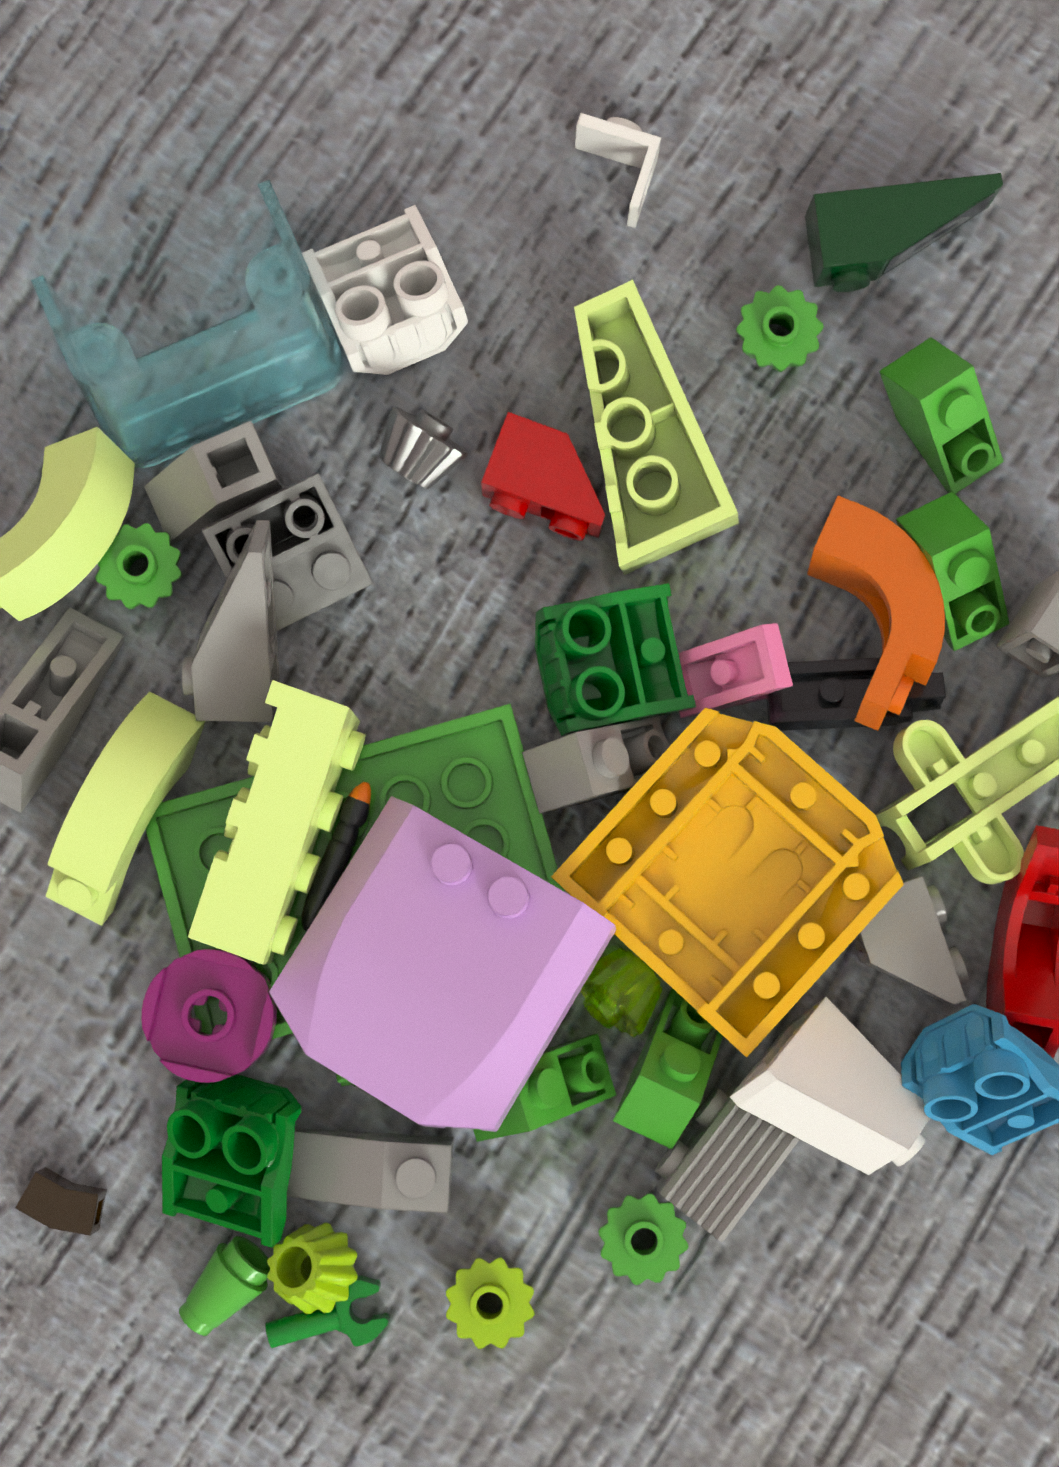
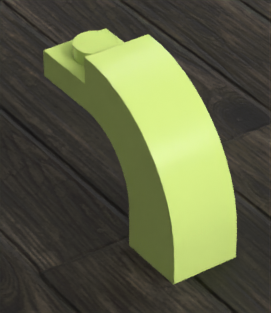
[0,427,135,621]
[45,691,206,926]

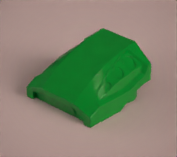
[535,583,696,736]
[162,1074,302,1248]

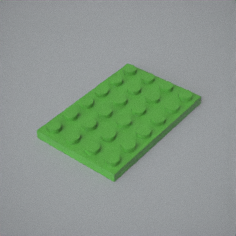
[146,704,564,1039]

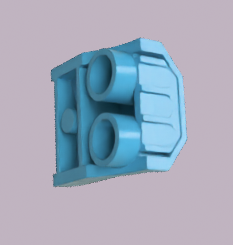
[901,1004,1059,1155]

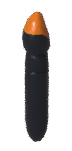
[301,782,371,932]

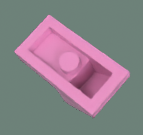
[678,623,793,718]

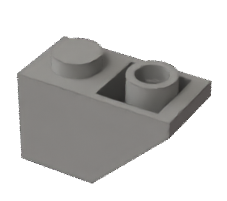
[144,421,283,545]
[522,717,669,814]
[853,876,969,1005]

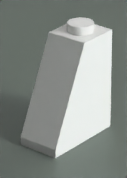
[730,997,930,1175]

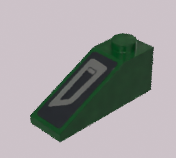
[805,173,1003,292]

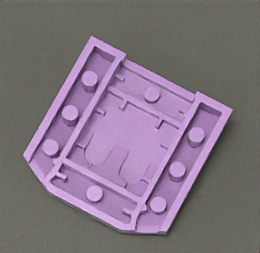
[269,796,617,1132]

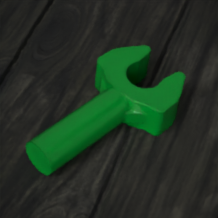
[265,1275,390,1348]

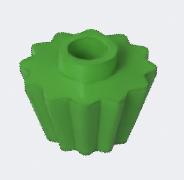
[736,285,824,372]
[96,523,182,610]
[598,1193,689,1285]

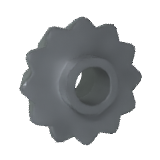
[379,407,468,489]

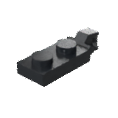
[766,658,946,731]

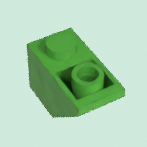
[879,337,1004,494]
[896,491,1010,651]
[613,988,723,1149]
[473,1033,616,1142]

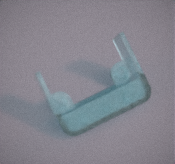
[31,180,345,468]

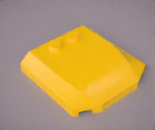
[551,708,904,1058]

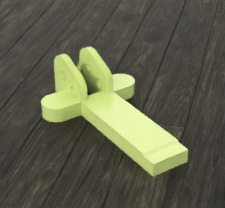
[875,695,1059,884]

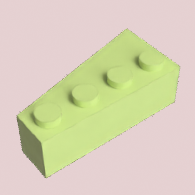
[574,280,739,575]
[188,680,366,965]

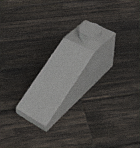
[182,520,280,722]
[0,607,124,813]
[287,1128,454,1213]

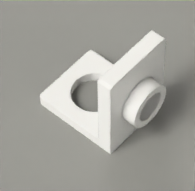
[575,113,661,228]

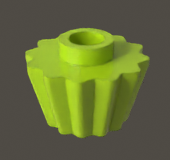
[267,1222,358,1314]
[446,1257,535,1349]

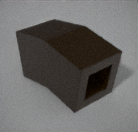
[15,1167,107,1236]

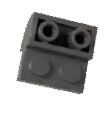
[201,471,373,631]

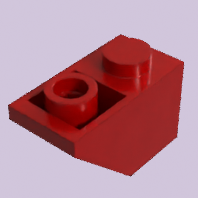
[481,412,605,541]

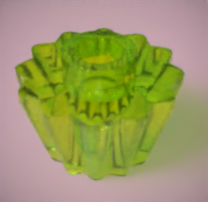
[580,948,663,1038]

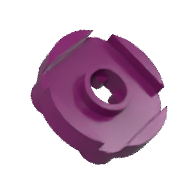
[141,949,277,1083]

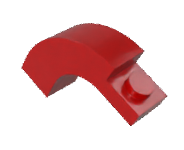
[986,825,1059,1059]

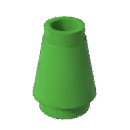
[179,1236,270,1336]

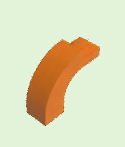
[807,496,945,731]

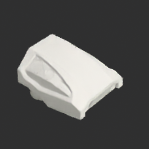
[301,205,468,375]

